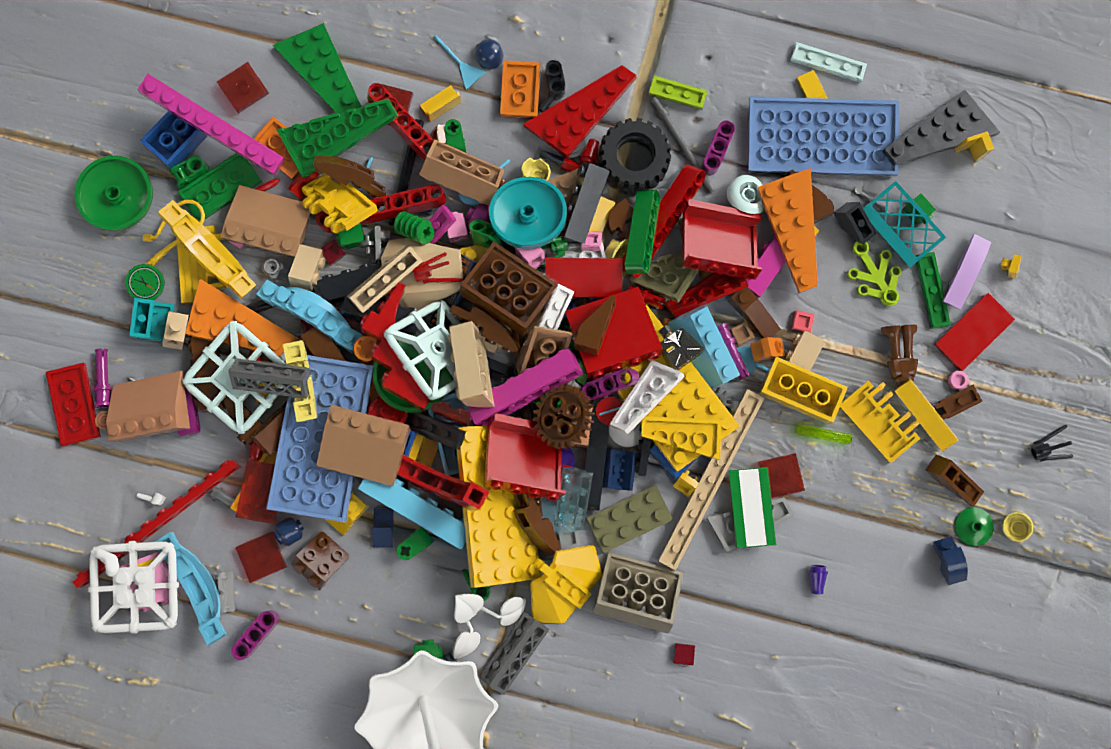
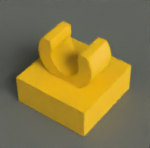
[1000,254,1022,279]
[673,470,699,497]

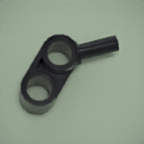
[538,60,565,112]

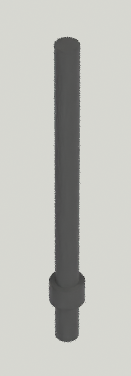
[650,96,715,194]

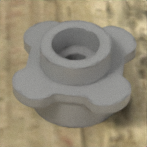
[261,256,284,279]

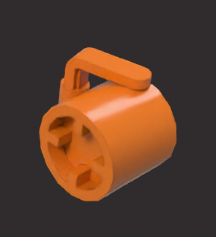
[354,336,380,366]

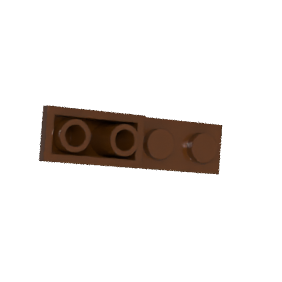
[313,156,386,198]
[449,304,521,354]
[513,493,562,556]

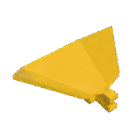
[530,544,602,623]

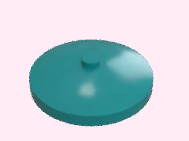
[489,177,567,249]

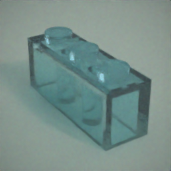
[553,467,593,531]

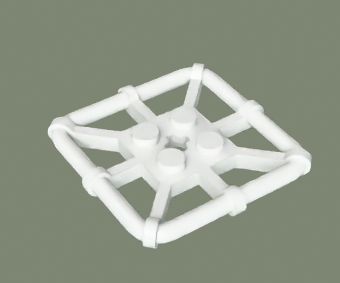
[88,541,179,634]

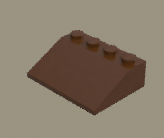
[459,242,558,337]

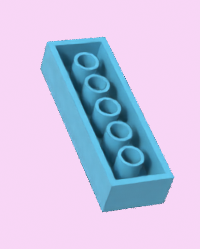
[358,478,466,549]

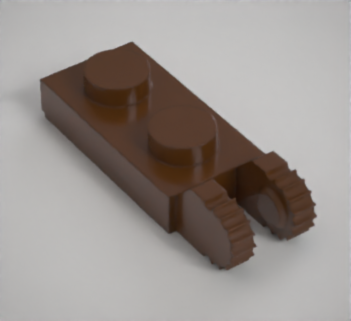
[933,384,983,419]

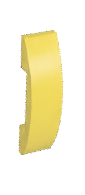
[283,340,317,422]

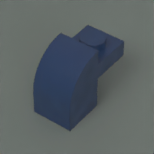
[933,536,968,585]

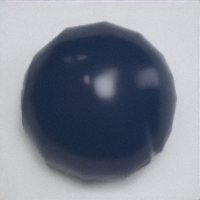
[474,39,504,70]

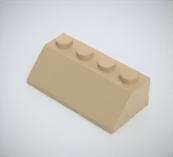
[448,321,495,408]

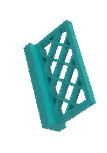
[863,181,947,268]

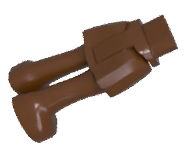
[881,324,918,388]

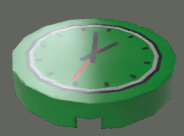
[125,264,165,300]

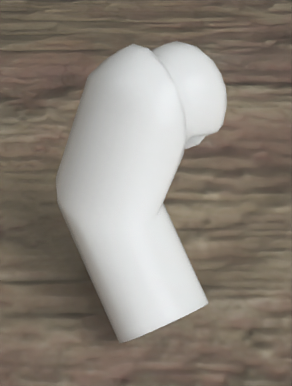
[95,548,119,577]

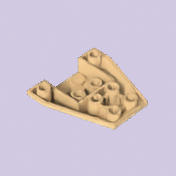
[381,238,463,310]

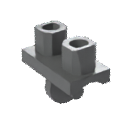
[359,226,390,264]

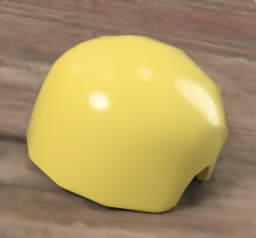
[521,158,551,180]
[1002,512,1033,542]

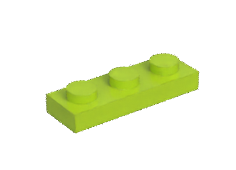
[648,75,708,110]

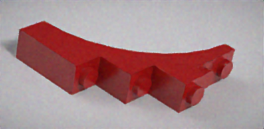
[360,282,431,412]
[397,455,490,511]

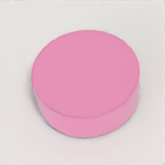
[948,371,969,390]

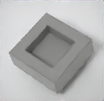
[558,528,581,550]

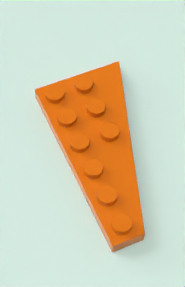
[757,168,818,294]
[185,279,302,356]

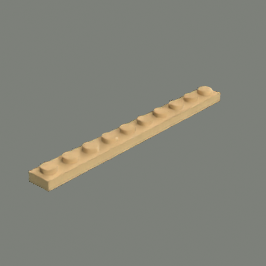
[658,389,764,570]

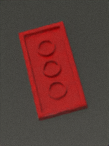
[545,257,623,297]
[934,293,1015,371]
[46,363,101,447]

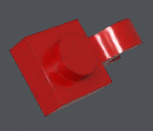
[287,171,320,201]

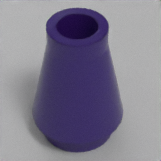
[808,565,828,594]

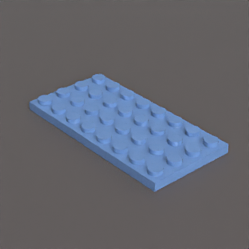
[748,96,899,176]
[267,355,373,522]

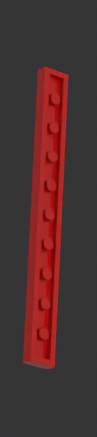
[72,460,241,588]

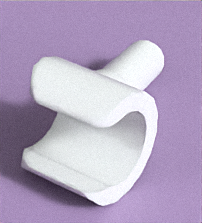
[137,492,166,506]

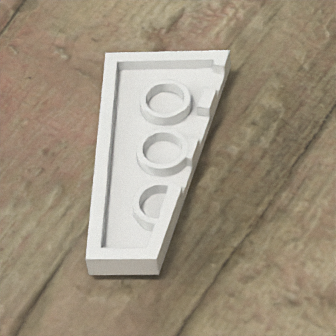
[610,361,685,434]

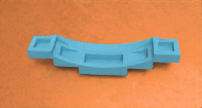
[256,280,363,353]
[155,532,227,645]

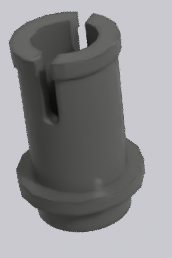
[210,487,236,509]

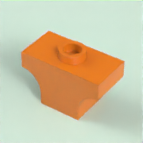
[750,337,785,362]

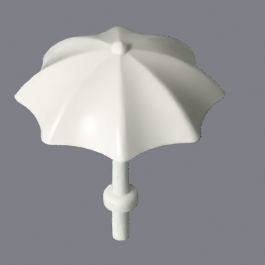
[355,651,498,749]

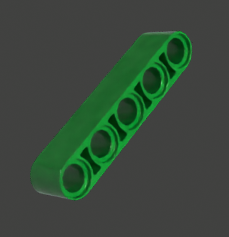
[625,189,660,275]

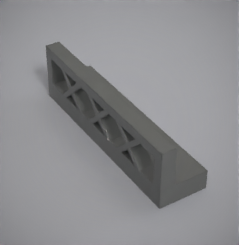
[228,358,311,399]
[479,612,549,695]

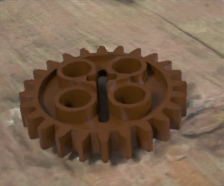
[533,384,595,449]

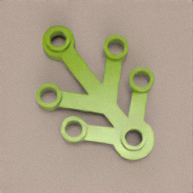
[847,241,902,306]

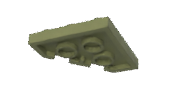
[629,252,699,303]

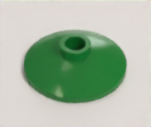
[955,507,994,546]

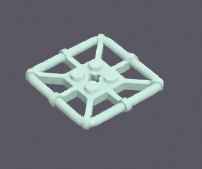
[384,300,488,400]
[182,321,288,434]

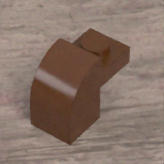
[608,199,634,241]

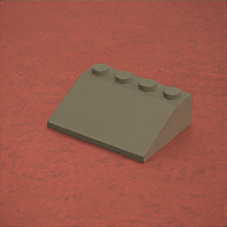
[593,552,683,634]

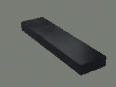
[405,412,466,450]

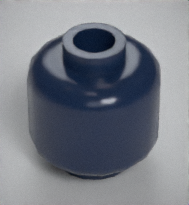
[273,517,304,546]

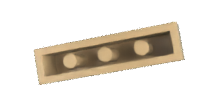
[347,245,422,313]

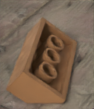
[419,139,504,206]

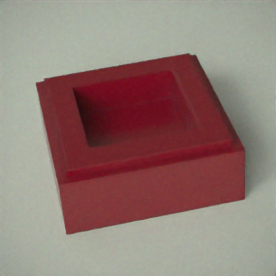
[321,239,346,266]
[673,643,695,666]

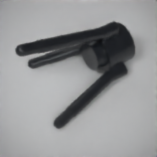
[1031,425,1073,462]

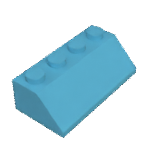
[668,305,740,388]

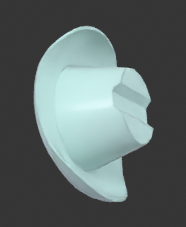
[727,175,765,214]

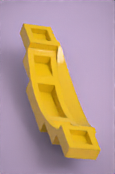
[158,200,256,299]

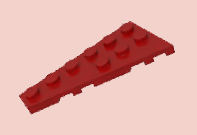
[523,65,637,158]

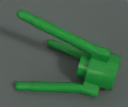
[536,236,568,271]

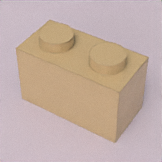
[288,244,325,291]
[784,331,825,371]

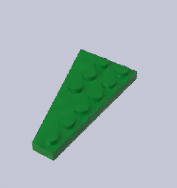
[273,23,362,113]
[276,99,399,178]

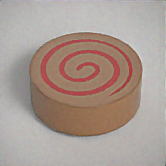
[95,411,108,431]

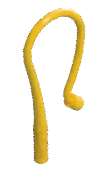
[142,200,205,266]

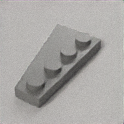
[707,497,794,552]

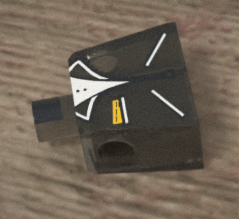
[658,325,705,371]

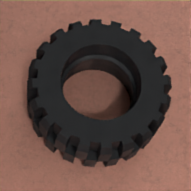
[598,118,671,194]

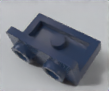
[602,449,636,491]

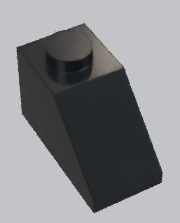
[833,202,877,244]

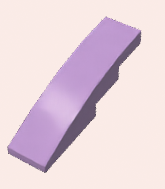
[942,234,991,310]

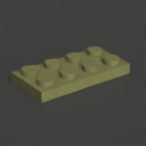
[586,485,673,553]

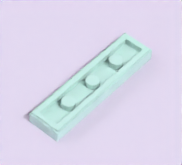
[790,42,867,83]

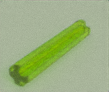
[795,424,853,445]

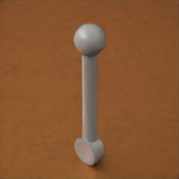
[854,187,888,213]

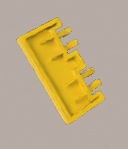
[302,173,378,234]
[177,225,228,305]
[840,380,921,463]

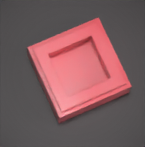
[791,310,814,333]

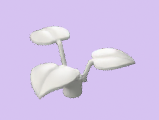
[453,594,526,659]

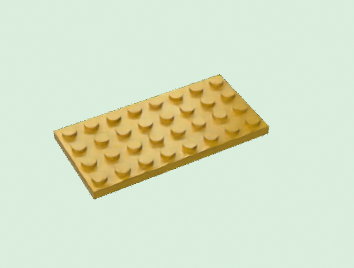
[604,304,740,472]
[457,426,541,588]

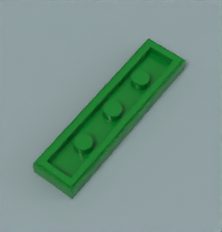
[916,252,951,329]

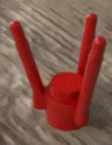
[413,252,463,284]

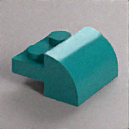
[129,298,175,342]

